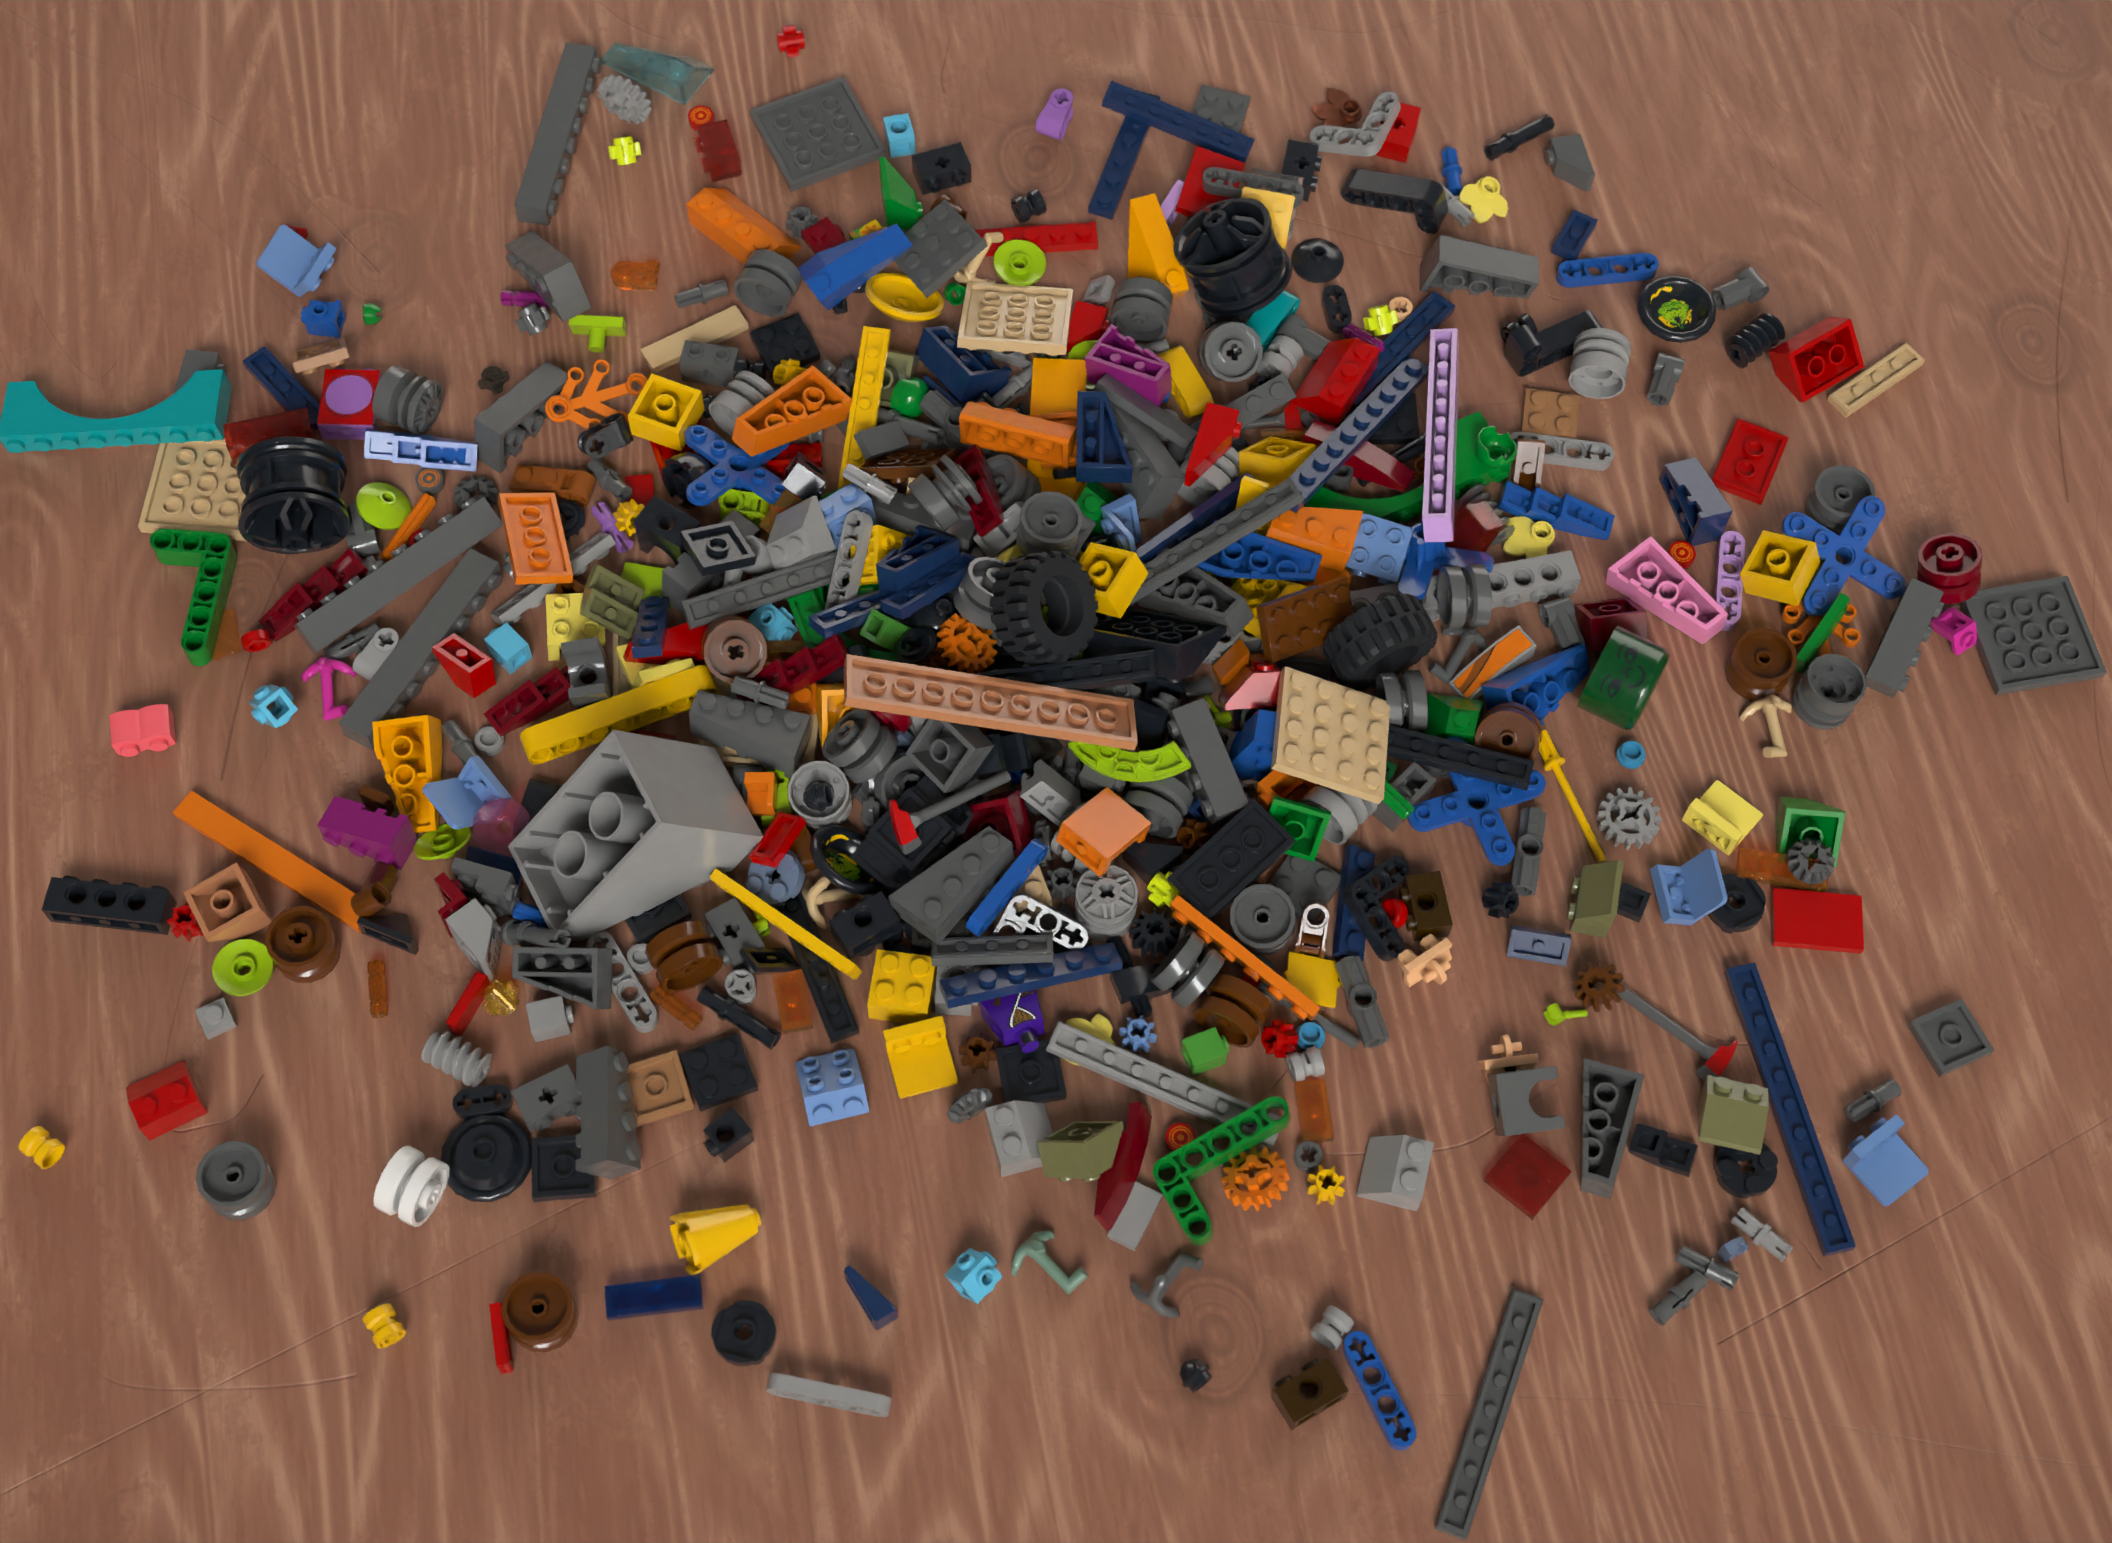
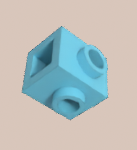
[748,604,798,650]
[248,684,298,728]
[944,1248,1003,1304]

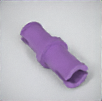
[591,502,634,553]

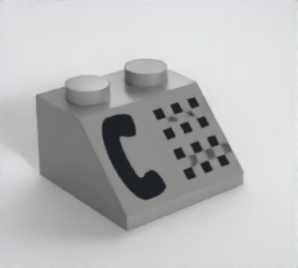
[445,899,502,985]

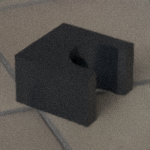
[634,495,701,567]
[1134,677,1187,751]
[970,733,1034,781]

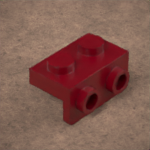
[801,216,847,255]
[434,872,470,938]

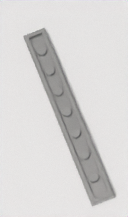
[1046,1021,1281,1149]

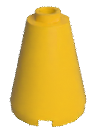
[669,1204,761,1275]

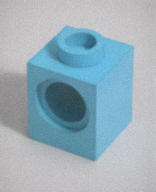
[883,113,916,158]
[484,622,533,675]

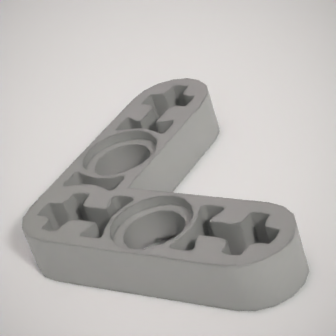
[1309,91,1401,157]

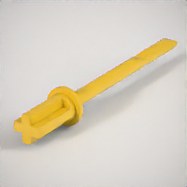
[1538,730,1606,862]

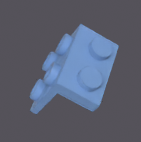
[256,225,337,297]
[819,482,878,554]
[1100,494,1142,552]
[1345,513,1413,585]
[422,755,512,829]
[1650,849,1728,926]
[795,1049,869,1127]
[1842,1114,1929,1207]

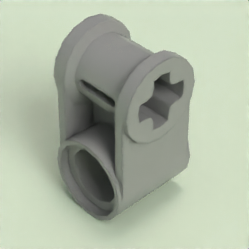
[352,628,400,681]

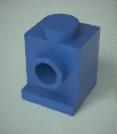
[301,300,347,338]

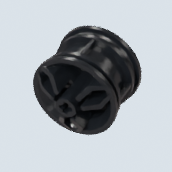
[1173,198,1292,319]
[236,437,350,555]

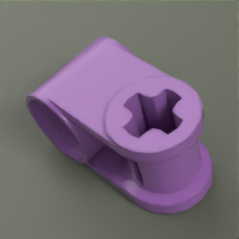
[1035,89,1073,141]

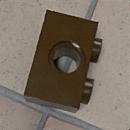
[1399,871,1453,941]
[1271,1357,1349,1430]

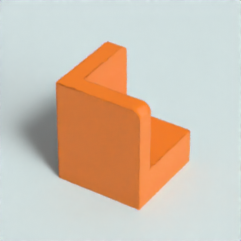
[744,772,778,816]

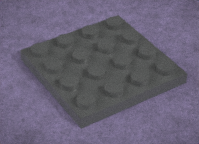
[749,76,886,192]
[1960,576,2107,695]

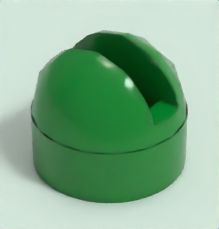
[943,282,966,306]
[363,303,383,325]

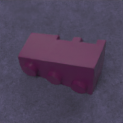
[1085,323,1172,406]
[317,796,418,870]

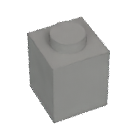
[526,995,575,1042]

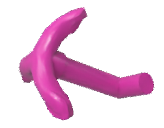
[301,656,357,721]

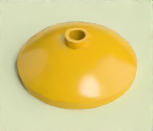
[865,273,944,323]

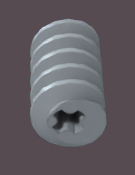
[421,1031,493,1088]

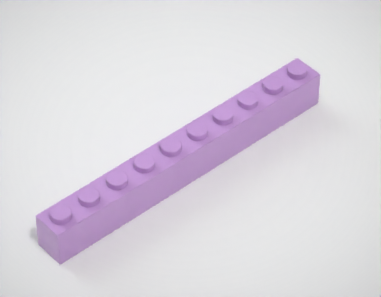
[1422,328,1459,542]

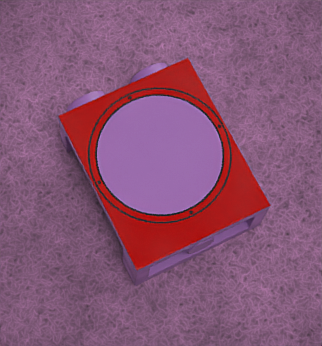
[317,368,382,440]

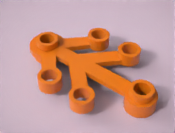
[545,359,647,431]
[1782,578,1861,657]

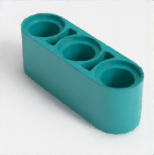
[1245,290,1301,354]

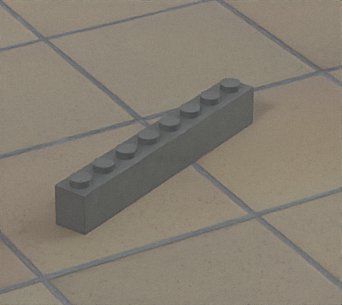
[514,43,601,226]
[294,497,503,654]
[339,548,503,751]

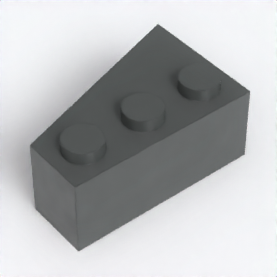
[512,947,612,1010]

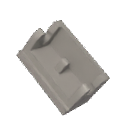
[1020,759,1081,827]

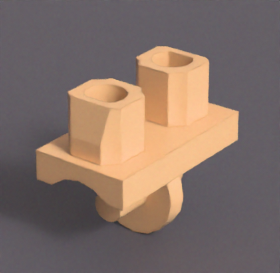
[1398,934,1452,988]
[1478,1035,1539,1086]

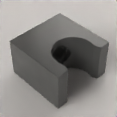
[561,637,612,710]
[1487,1066,1565,1136]

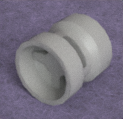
[1286,1046,1325,1083]
[1310,1305,1354,1351]

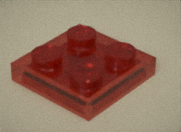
[1483,1134,1572,1220]

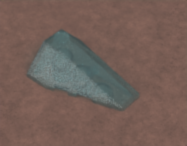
[601,43,714,105]

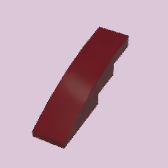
[1304,420,1415,492]
[954,444,1004,537]
[259,548,369,642]
[736,634,849,705]
[484,666,597,737]
[1094,1102,1152,1230]

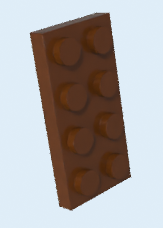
[1256,576,1353,663]

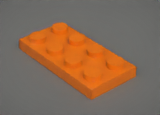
[498,492,574,585]

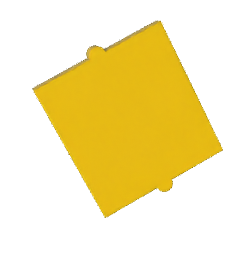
[1283,951,1341,1008]

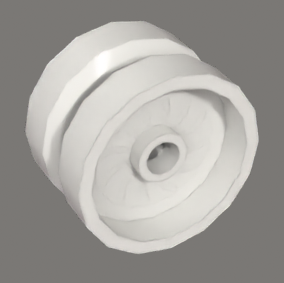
[374,1146,449,1227]

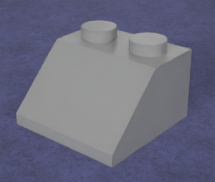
[766,496,836,571]
[985,1100,1053,1177]
[1356,1135,1434,1212]

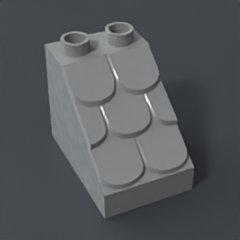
[508,730,764,942]

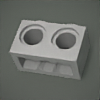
[973,501,1024,558]

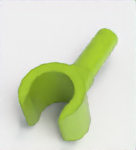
[1203,695,1232,730]
[752,912,770,938]
[1543,1003,1588,1026]

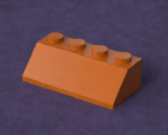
[686,188,801,264]
[959,401,1076,468]

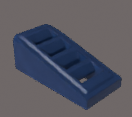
[844,1265,898,1330]

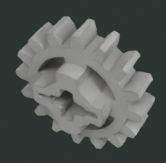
[597,74,652,125]
[1596,787,1662,850]

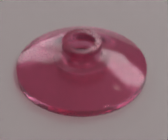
[473,798,531,856]

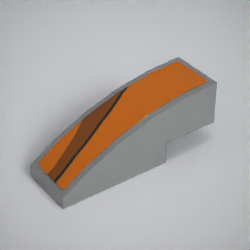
[1448,625,1537,700]

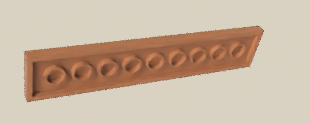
[844,654,1138,750]

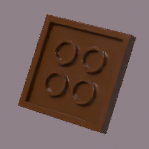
[856,448,959,483]

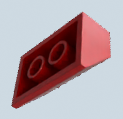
[1768,316,1865,403]
[1291,338,1380,426]

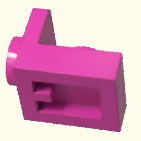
[1930,607,1977,656]

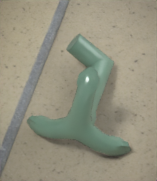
[1011,1231,1089,1295]

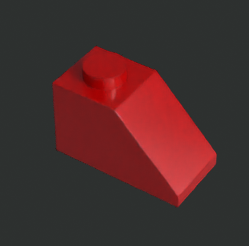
[1066,300,1110,354]
[432,633,496,698]

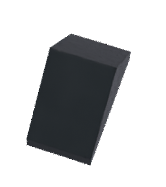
[1123,842,1183,886]

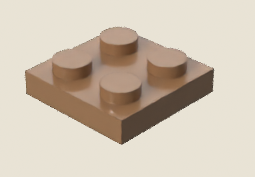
[292,337,350,375]
[1521,388,1580,439]
[627,1050,694,1127]

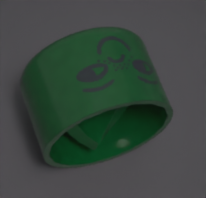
[1577,625,1670,730]

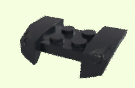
[850,775,974,893]

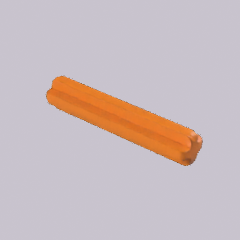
[381,493,436,562]

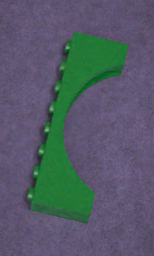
[1303,411,1512,524]

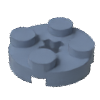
[746,849,805,906]

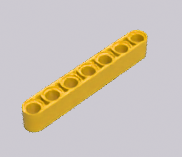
[520,665,719,764]

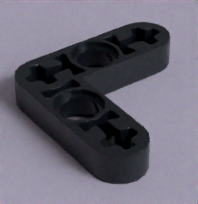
[1343,855,1410,962]

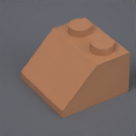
[183,862,272,942]

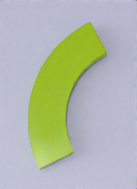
[1068,741,1191,782]

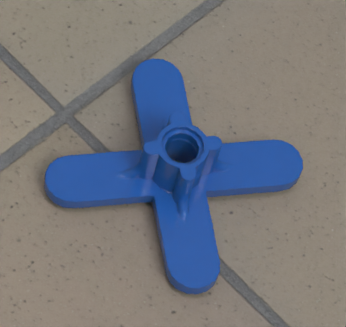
[684,425,794,507]
[1781,496,1906,616]
[1398,517,1494,600]
[1408,736,1546,866]

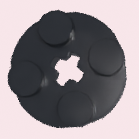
[1708,874,1766,934]
[1713,1143,1778,1198]
[711,1300,776,1366]

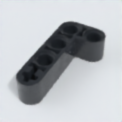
[1341,169,1448,234]
[1504,310,1603,377]

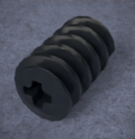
[1725,313,1785,368]

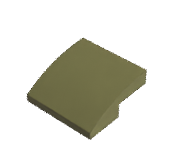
[580,564,645,640]

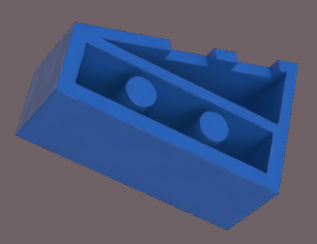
[1224,709,1276,782]

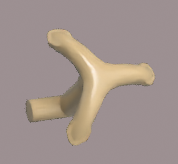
[954,232,1003,284]
[1740,694,1792,758]
[801,877,867,929]

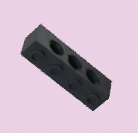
[41,875,177,935]

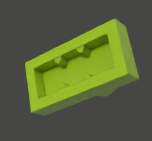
[569,315,627,353]

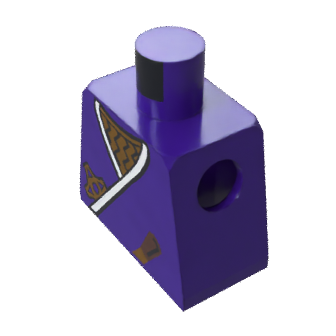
[979,990,1044,1053]

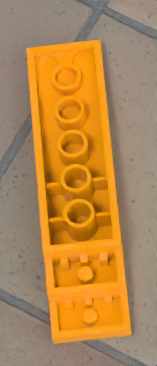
[1027,358,1087,561]

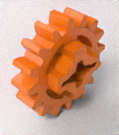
[937,613,997,674]
[1221,1147,1290,1211]

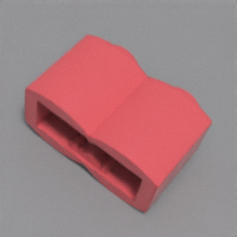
[109,704,176,757]

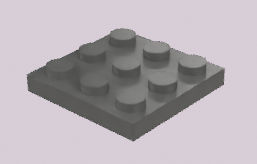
[894,199,988,298]

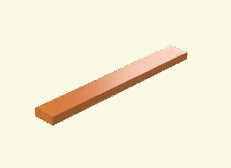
[172,790,376,933]

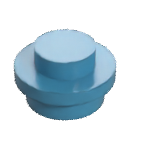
[1616,741,1646,769]
[1296,1022,1325,1051]

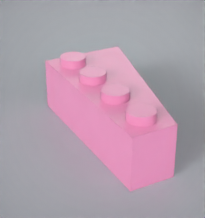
[1605,536,1728,645]

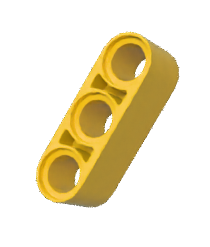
[1156,345,1214,418]

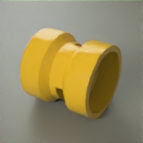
[19,1126,65,1169]
[362,1303,406,1349]

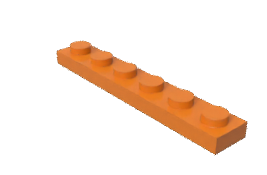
[1170,895,1321,1021]

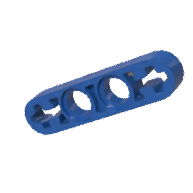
[1556,253,1659,288]
[965,838,1049,937]
[1342,1331,1417,1451]

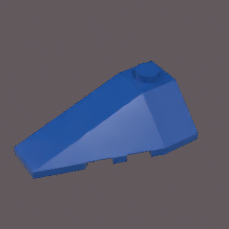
[797,224,913,311]
[1197,520,1322,581]
[1482,643,1591,739]

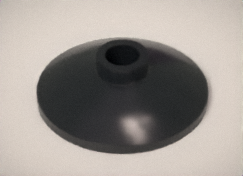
[1291,239,1344,283]

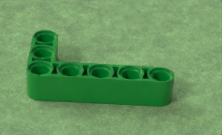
[149,529,237,666]
[1152,1096,1291,1245]

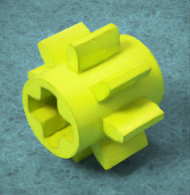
[608,136,642,165]
[1363,304,1398,336]
[1147,871,1182,908]

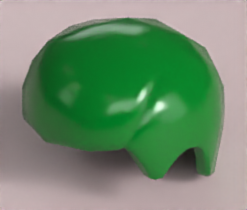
[890,377,930,419]
[1475,426,1517,468]

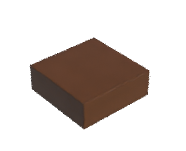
[359,785,395,816]

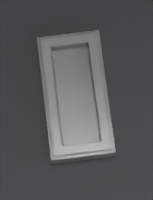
[1107,1182,1163,1251]

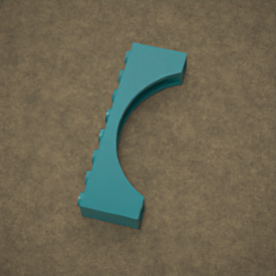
[0,369,232,453]

